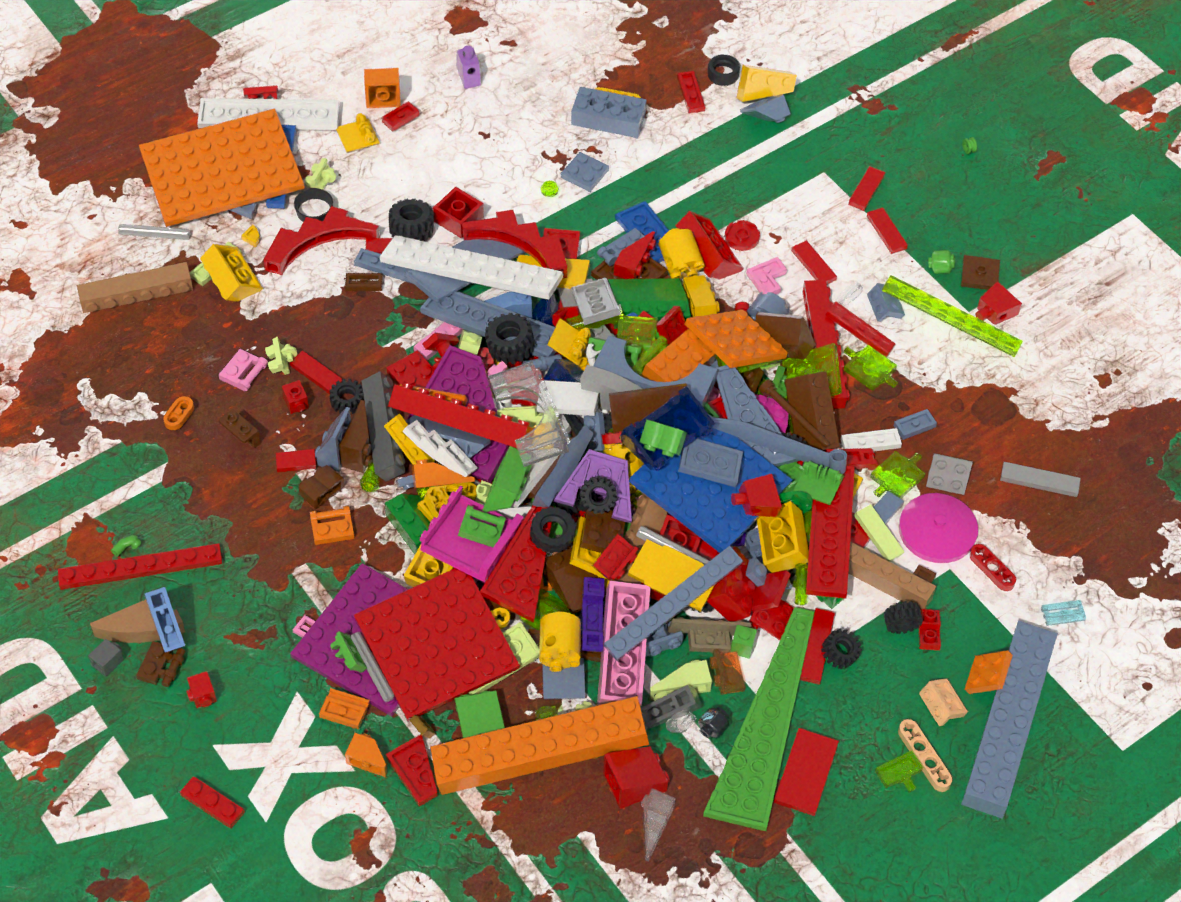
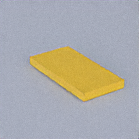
[517,255,590,289]

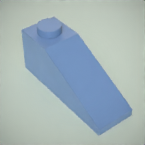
[485,291,532,318]
[144,587,185,653]

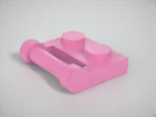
[219,349,268,391]

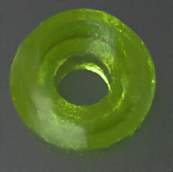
[541,180,558,197]

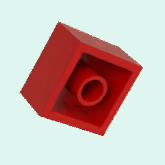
[433,186,484,238]

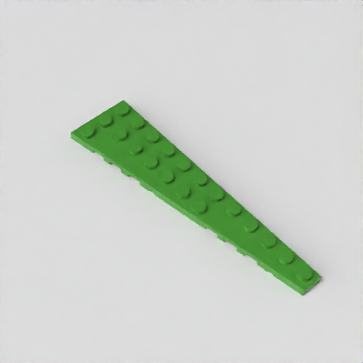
[703,607,815,831]

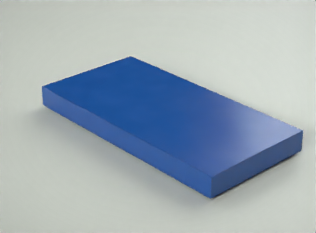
[615,201,669,263]

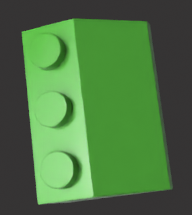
[482,446,532,512]

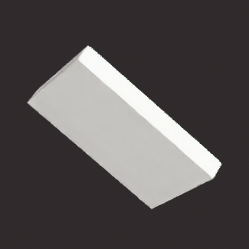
[537,381,600,416]

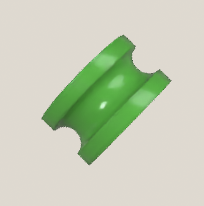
[962,137,977,154]

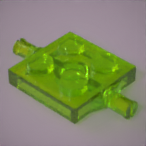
[843,345,898,391]
[870,451,925,499]

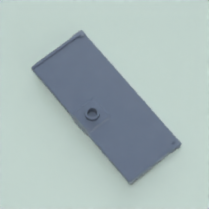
[404,239,525,303]

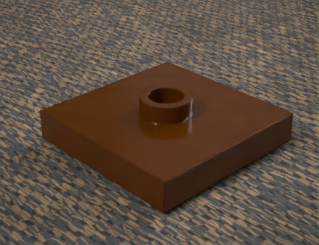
[961,255,1000,290]

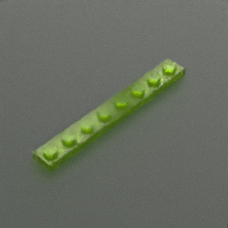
[882,275,1023,357]

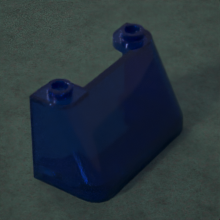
[619,386,715,471]

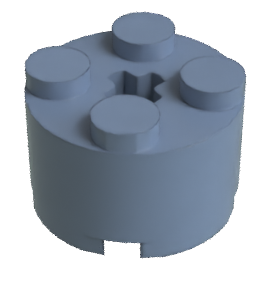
[747,292,790,321]

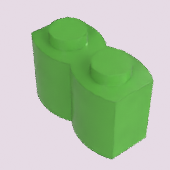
[639,420,687,458]

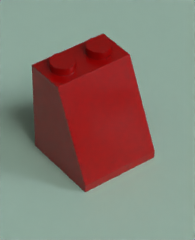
[603,746,670,809]

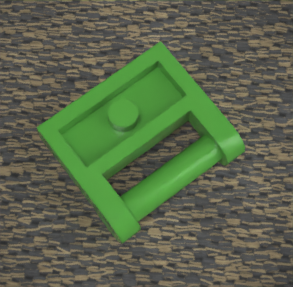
[458,505,506,547]

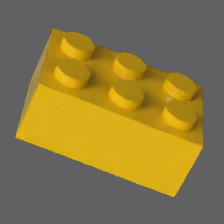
[757,501,809,573]

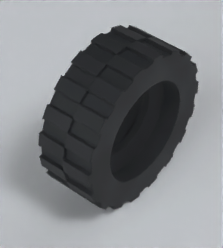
[530,507,576,553]

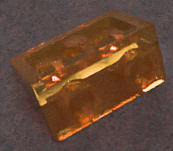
[710,649,745,695]

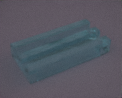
[1041,600,1086,626]

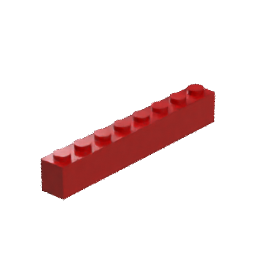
[802,280,850,409]
[388,383,536,451]

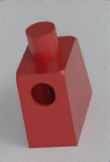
[975,282,1022,325]
[731,474,782,517]

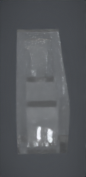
[641,789,676,862]

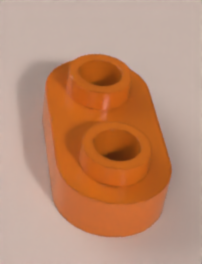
[163,396,194,430]

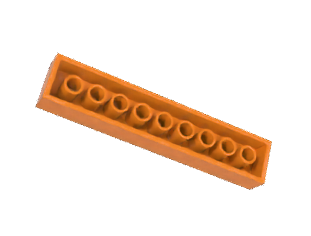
[430,696,649,795]

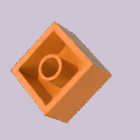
[364,68,401,108]

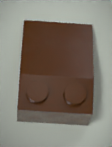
[339,400,372,473]
[543,547,606,614]

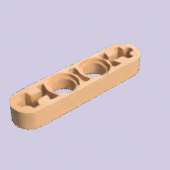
[898,719,952,792]

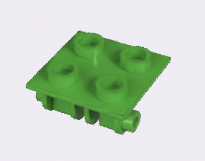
[793,461,844,505]

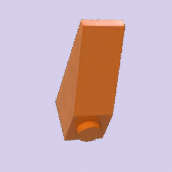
[412,459,475,489]

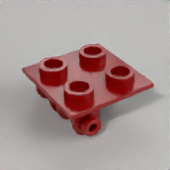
[749,599,794,640]

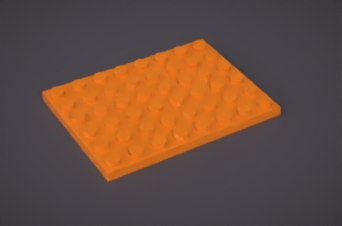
[139,108,305,227]

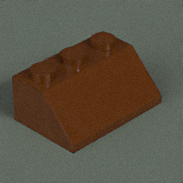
[755,312,816,359]

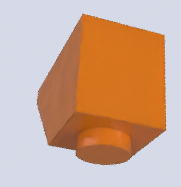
[345,733,387,777]

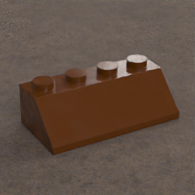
[784,372,840,451]

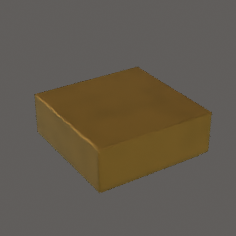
[409,715,435,739]

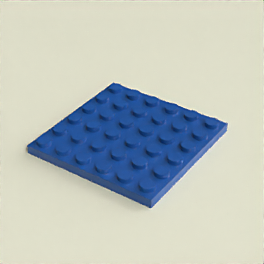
[629,410,792,553]

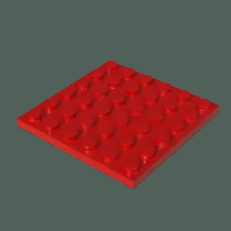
[354,568,520,722]

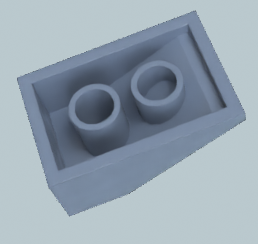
[315,407,351,472]

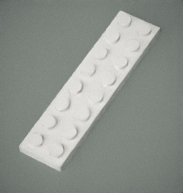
[197,98,339,130]

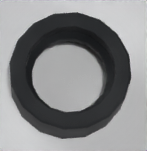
[707,54,740,86]

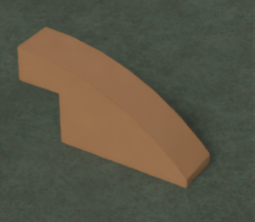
[90,600,185,643]

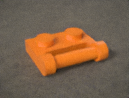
[310,505,354,545]

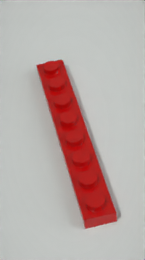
[58,543,222,590]

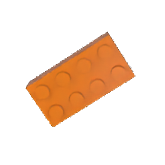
[641,329,717,382]

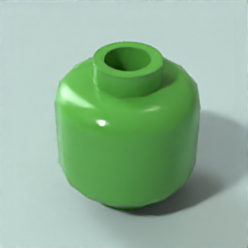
[928,250,955,274]

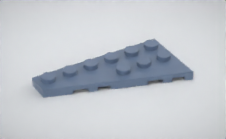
[716,365,800,467]

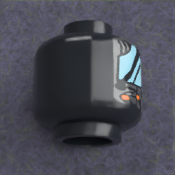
[698,707,729,738]

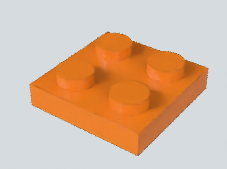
[965,650,1013,694]

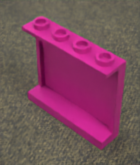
[420,485,524,582]

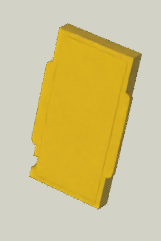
[628,539,716,612]

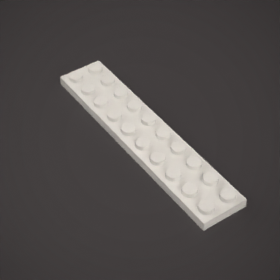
[380,235,563,300]

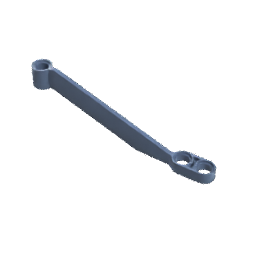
[674,410,847,474]

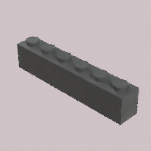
[362,371,405,481]

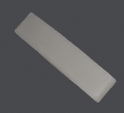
[580,365,642,411]

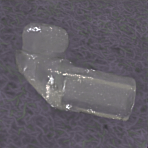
[666,712,697,733]

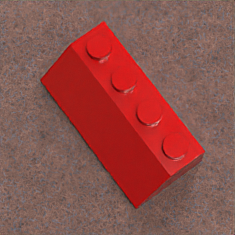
[675,211,744,280]

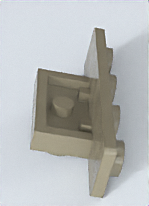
[668,618,751,653]

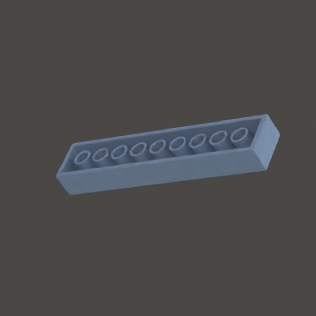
[961,621,1058,818]

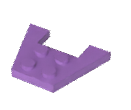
[554,450,632,523]

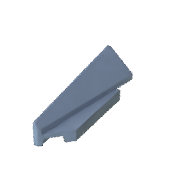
[405,415,490,458]
[532,425,593,508]

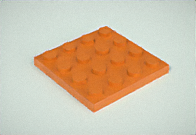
[685,310,788,368]

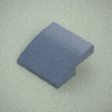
[542,658,585,700]

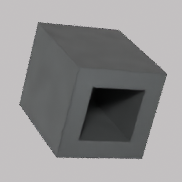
[88,639,124,677]

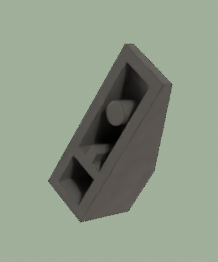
[641,685,703,729]

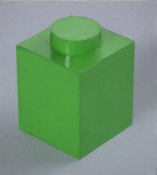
[730,625,757,659]

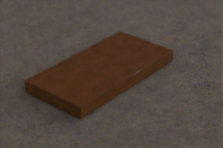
[609,383,690,432]

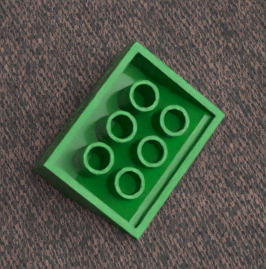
[608,278,690,329]

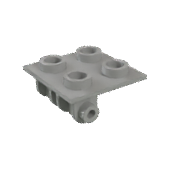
[926,453,972,495]

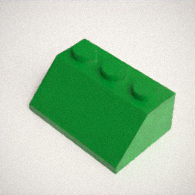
[385,494,431,554]

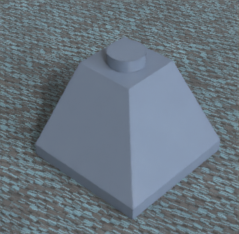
[740,95,790,123]

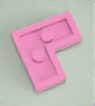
[746,257,787,294]

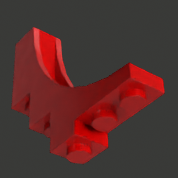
[263,206,380,275]
[462,209,567,279]

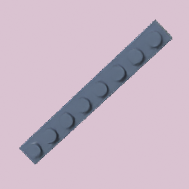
[604,546,743,661]

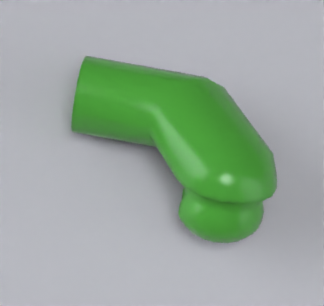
[111,535,141,557]

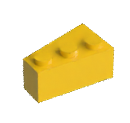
[736,65,797,102]
[683,275,719,317]

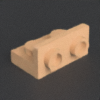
[919,679,968,726]

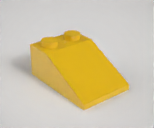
[404,545,455,587]

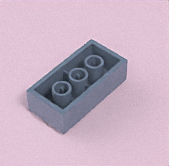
[571,87,647,138]

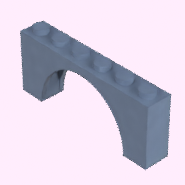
[593,335,717,412]

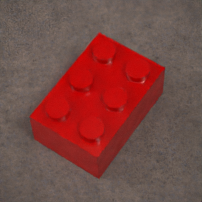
[707,547,755,622]

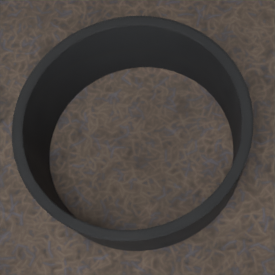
[294,188,333,222]

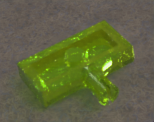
[875,751,923,792]

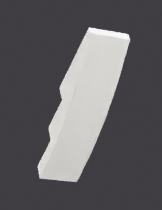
[402,420,478,477]

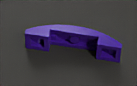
[581,577,604,652]

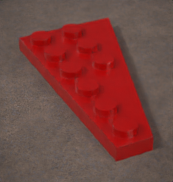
[480,505,554,622]

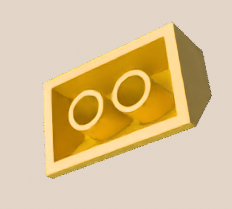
[200,244,263,302]

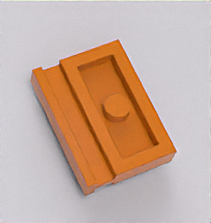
[319,688,370,730]

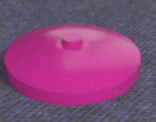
[899,493,978,563]

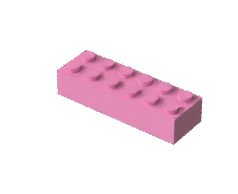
[597,581,650,706]

